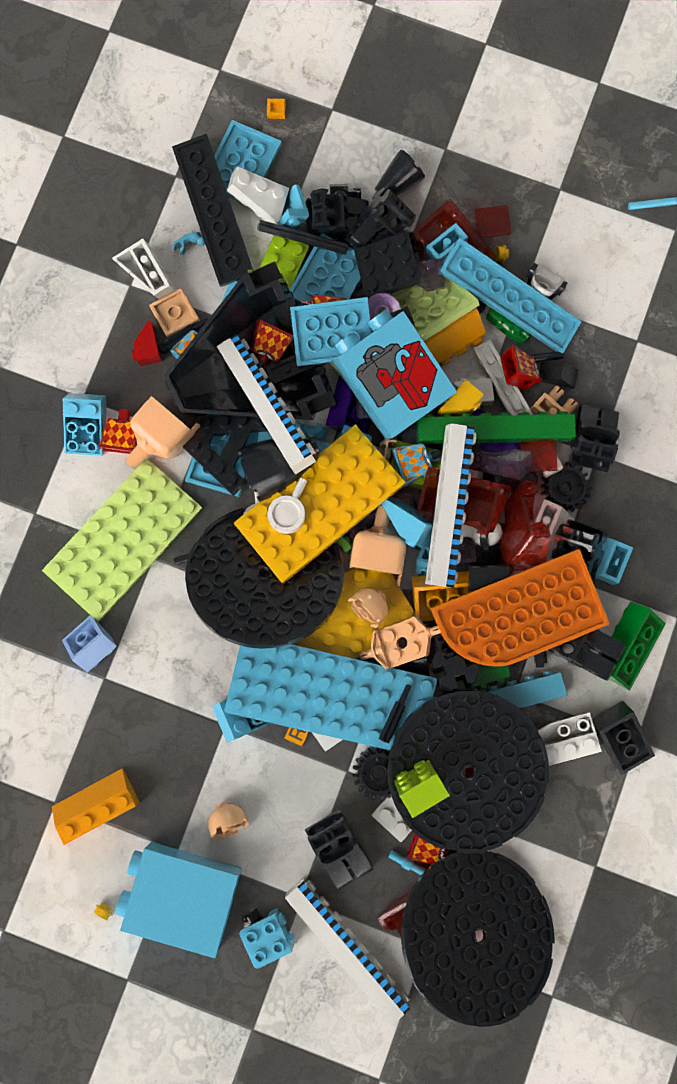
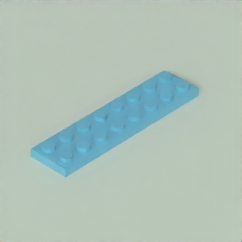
[438,238,582,354]

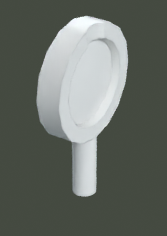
[267,478,307,534]

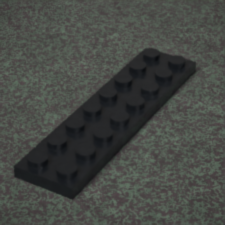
[172,134,254,287]

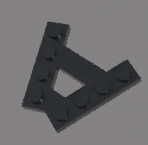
[182,415,269,496]

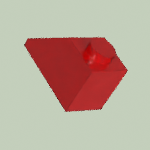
[131,321,162,366]

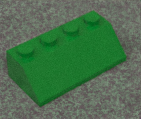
[601,601,666,691]

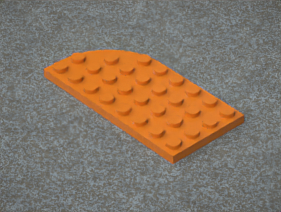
[430,549,610,666]

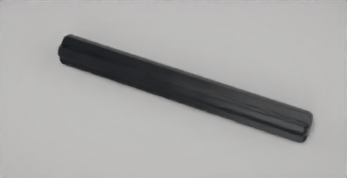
[257,220,349,255]

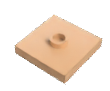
[149,288,200,338]

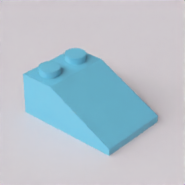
[382,497,433,548]

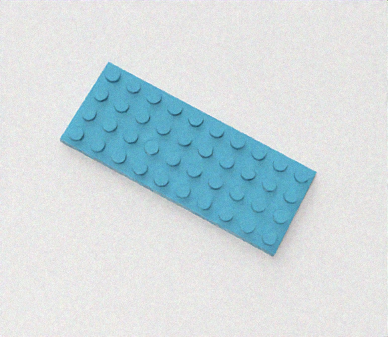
[224,644,437,750]

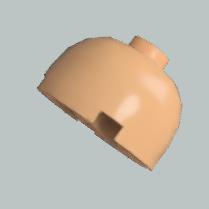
[348,588,388,628]
[208,802,249,839]

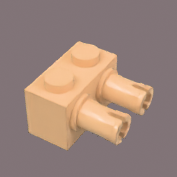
[530,386,578,415]

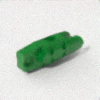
[485,307,530,345]

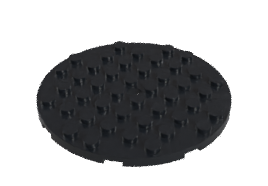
[185,508,344,649]
[387,690,549,853]
[401,851,555,1027]

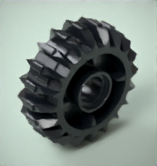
[540,462,592,513]
[352,747,391,800]

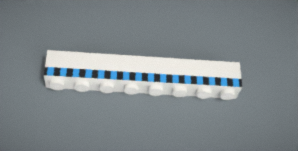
[217,334,316,474]
[425,423,476,588]
[285,878,410,1026]

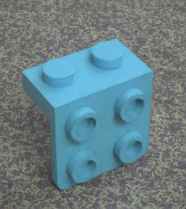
[277,185,309,230]
[239,908,295,969]

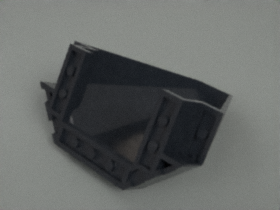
[164,261,337,420]

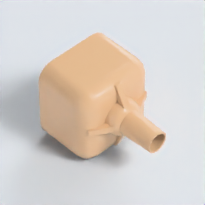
[125,396,200,469]
[349,506,407,587]

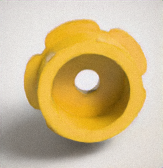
[494,244,509,263]
[94,902,113,920]

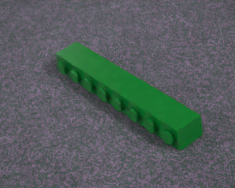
[416,411,576,444]

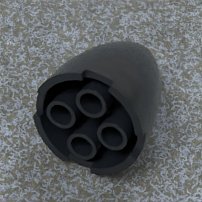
[238,438,320,502]

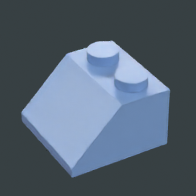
[62,615,117,673]

